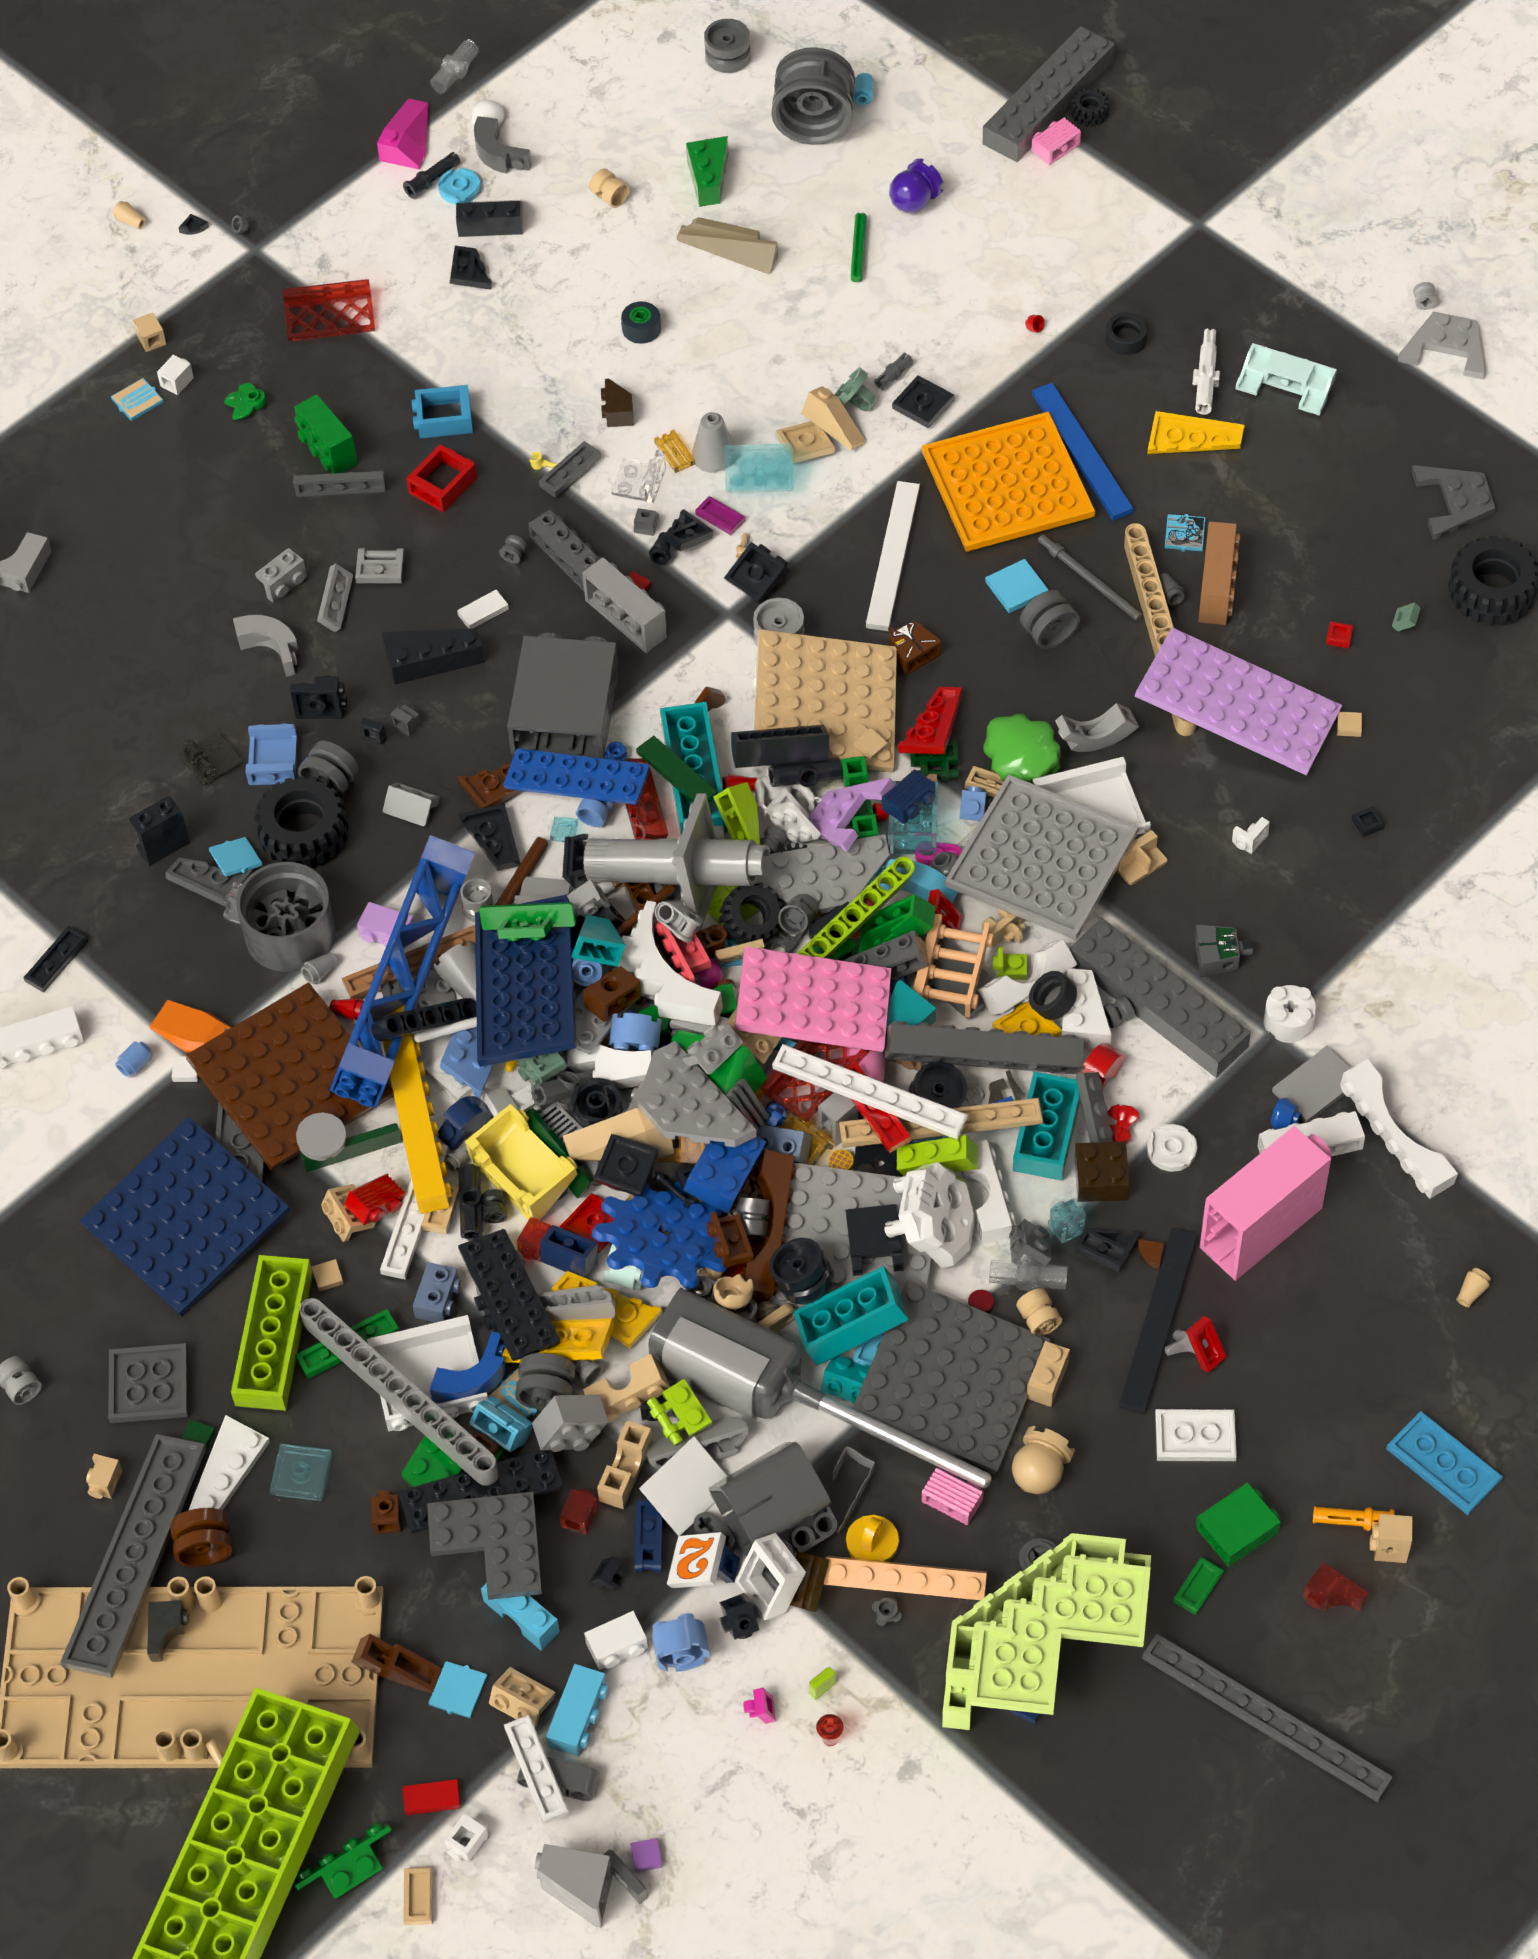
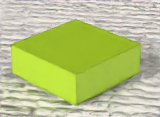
[809,1667,836,1700]

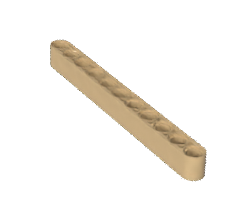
[1124,523,1197,736]

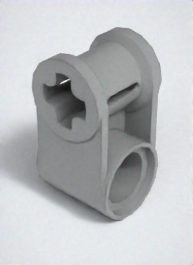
[655,900,703,943]

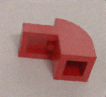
[1082,1043,1127,1091]

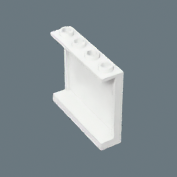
[1033,757,1151,840]
[367,1315,488,1432]

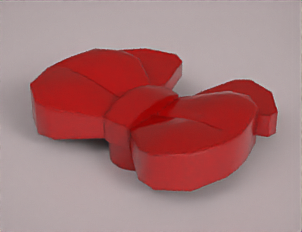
[1107,1104,1140,1144]

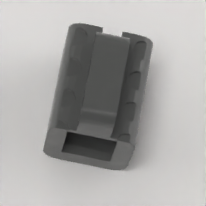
[709,1442,837,1557]

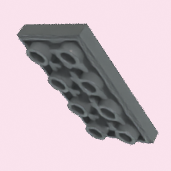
[913,934,994,1020]

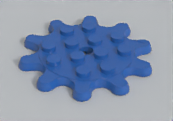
[592,1182,729,1289]

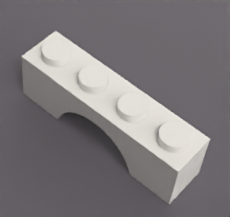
[977,939,1077,1016]
[961,1139,1015,1244]

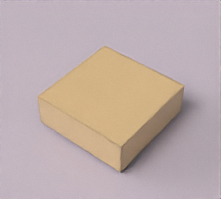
[1337,712,1362,737]
[853,727,887,760]
[312,1259,343,1292]

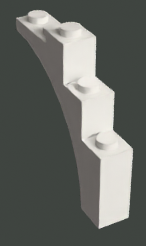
[618,901,723,1026]
[561,1045,653,1089]

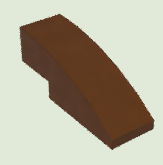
[351,1634,442,1693]

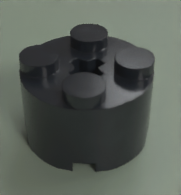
[571,1078,623,1128]

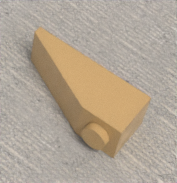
[801,386,865,450]

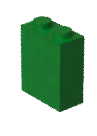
[1196,1483,1281,1567]

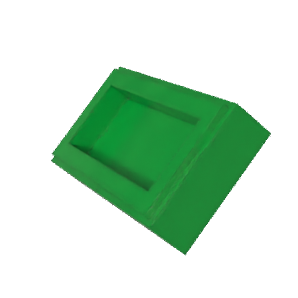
[1173,1557,1224,1615]

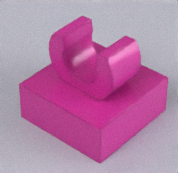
[743,1687,776,1724]

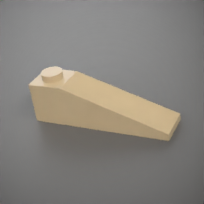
[563,1108,674,1161]

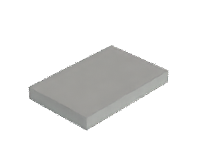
[1272,1046,1351,1123]

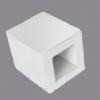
[157,355,194,395]

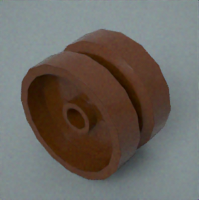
[170,1508,233,1567]

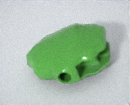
[983,713,1061,784]

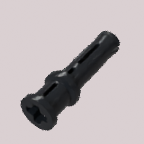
[403,152,460,199]

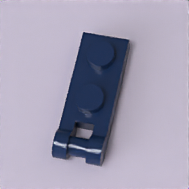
[635,1500,663,1573]

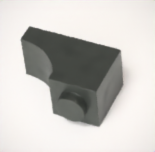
[147,1600,189,1662]

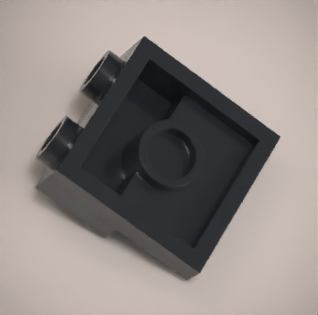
[724,542,790,604]
[290,675,348,719]

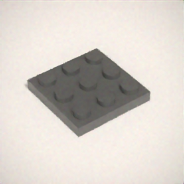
[108,1343,188,1424]

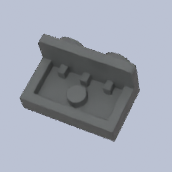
[1009,1219,1051,1266]

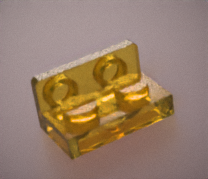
[780,1114,834,1165]

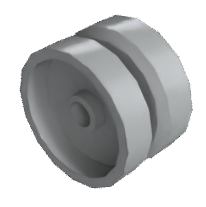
[753,598,805,647]

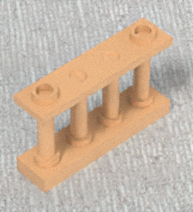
[913,913,994,1018]

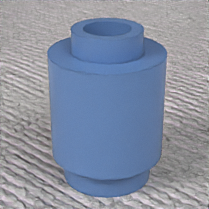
[115,1041,152,1078]

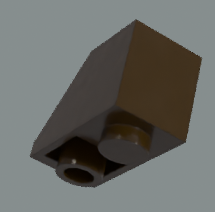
[601,378,634,427]

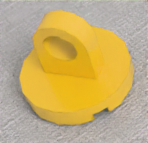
[846,1515,899,1562]

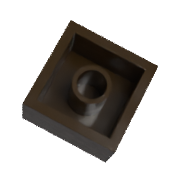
[1074,1142,1129,1202]

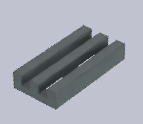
[726,1079,770,1133]

